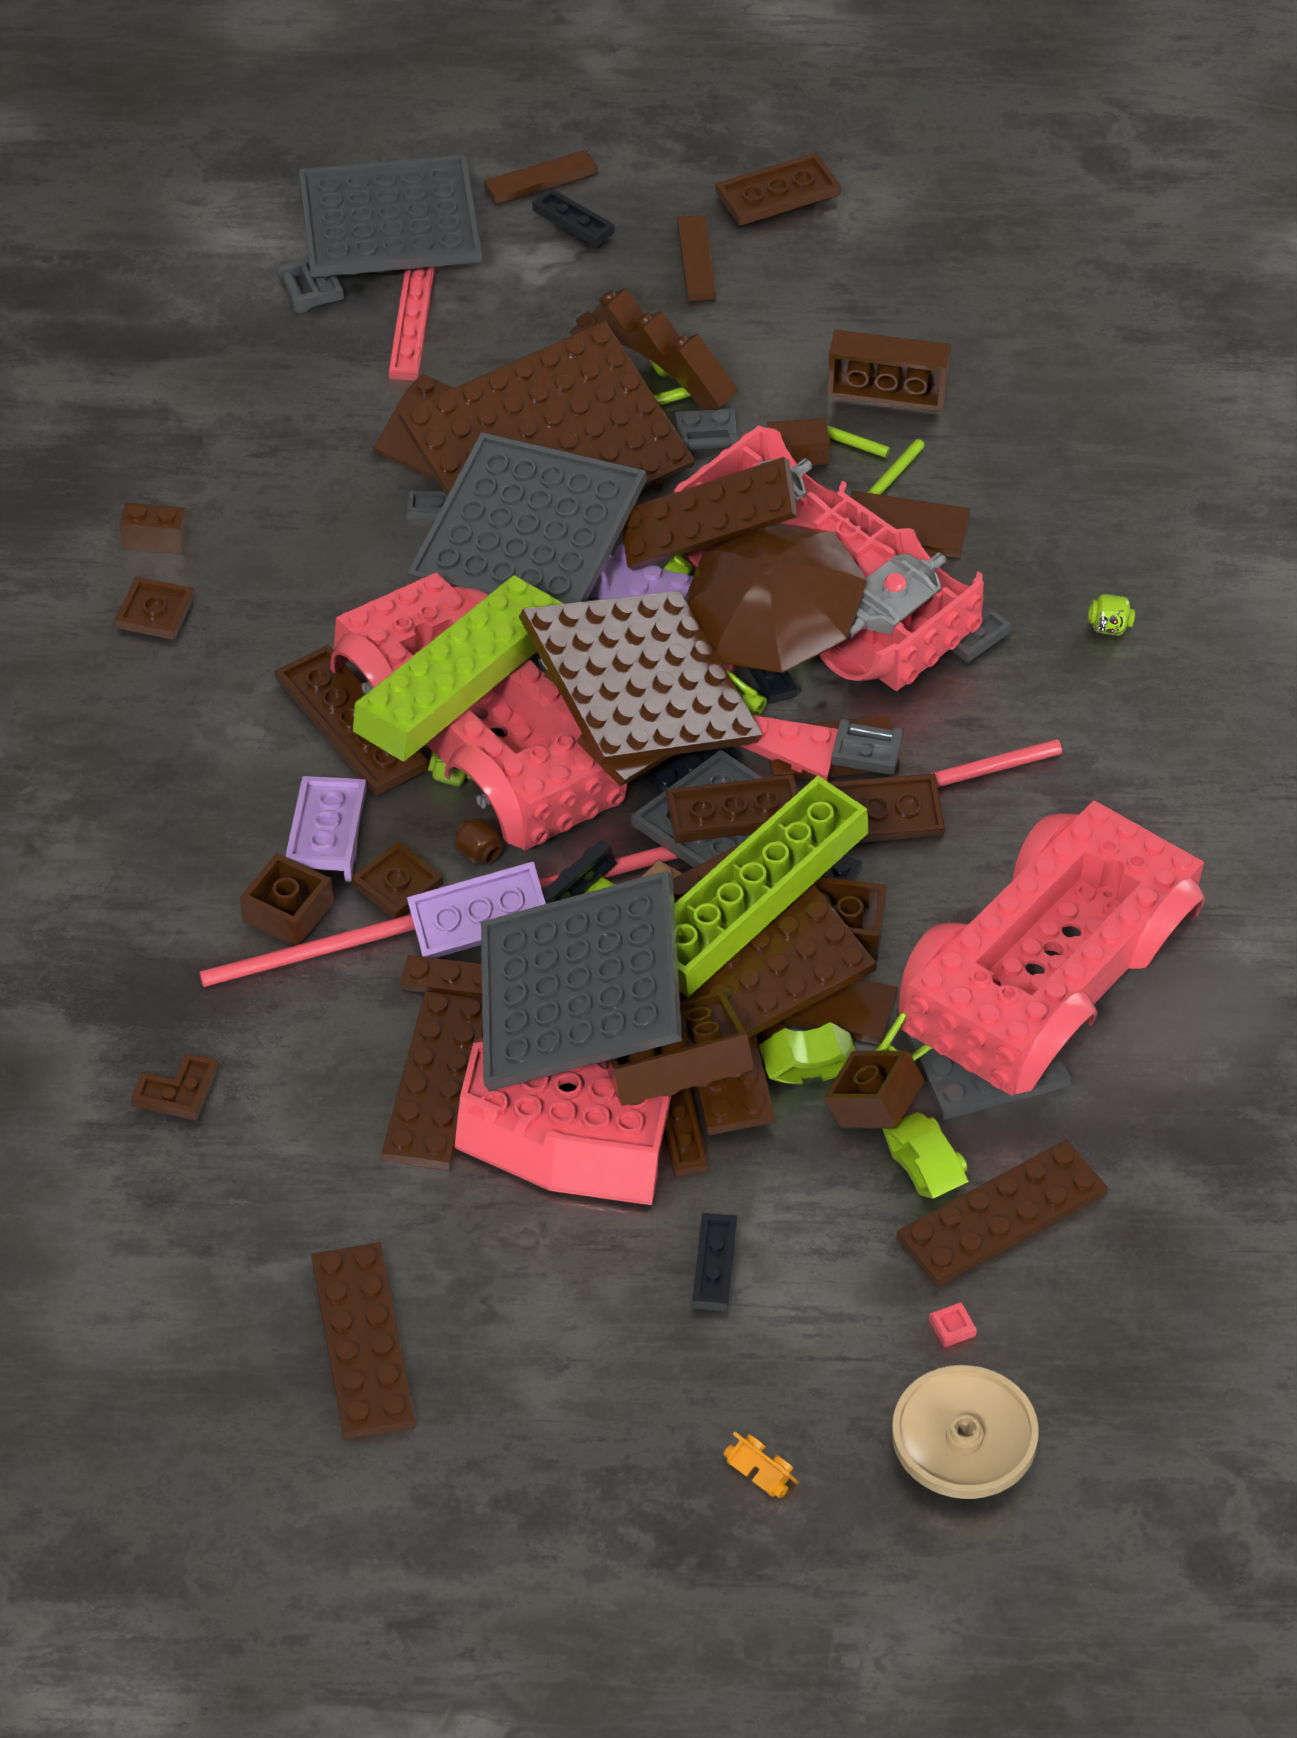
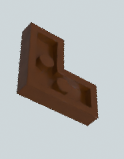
[131,1053,219,1121]

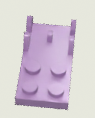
[589,541,693,600]
[285,776,367,882]
[407,861,546,958]

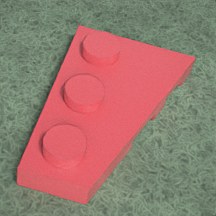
[739,715,838,782]

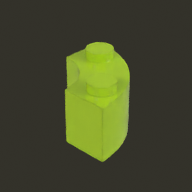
[759,1022,856,1084]
[882,1112,968,1199]

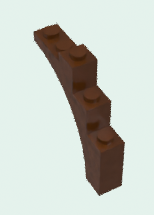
[570,288,738,410]

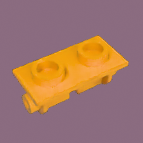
[723,1432,799,1498]

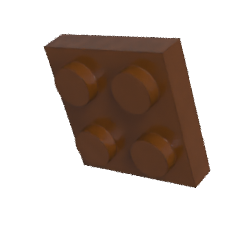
[115,577,195,640]
[351,841,444,919]

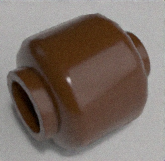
[454,818,503,866]

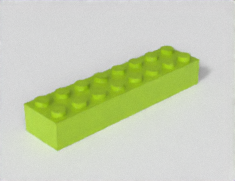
[353,575,564,762]
[674,775,868,997]

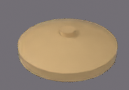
[892,1365,1039,1499]

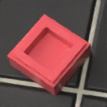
[929,1302,977,1348]

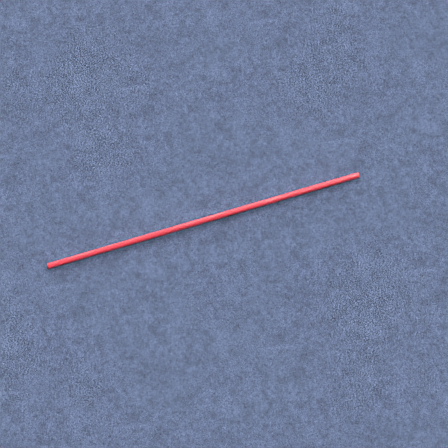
[199,739,1062,988]

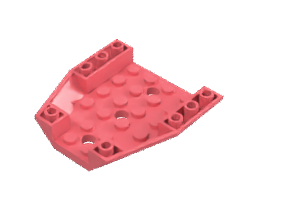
[455,1037,671,1205]

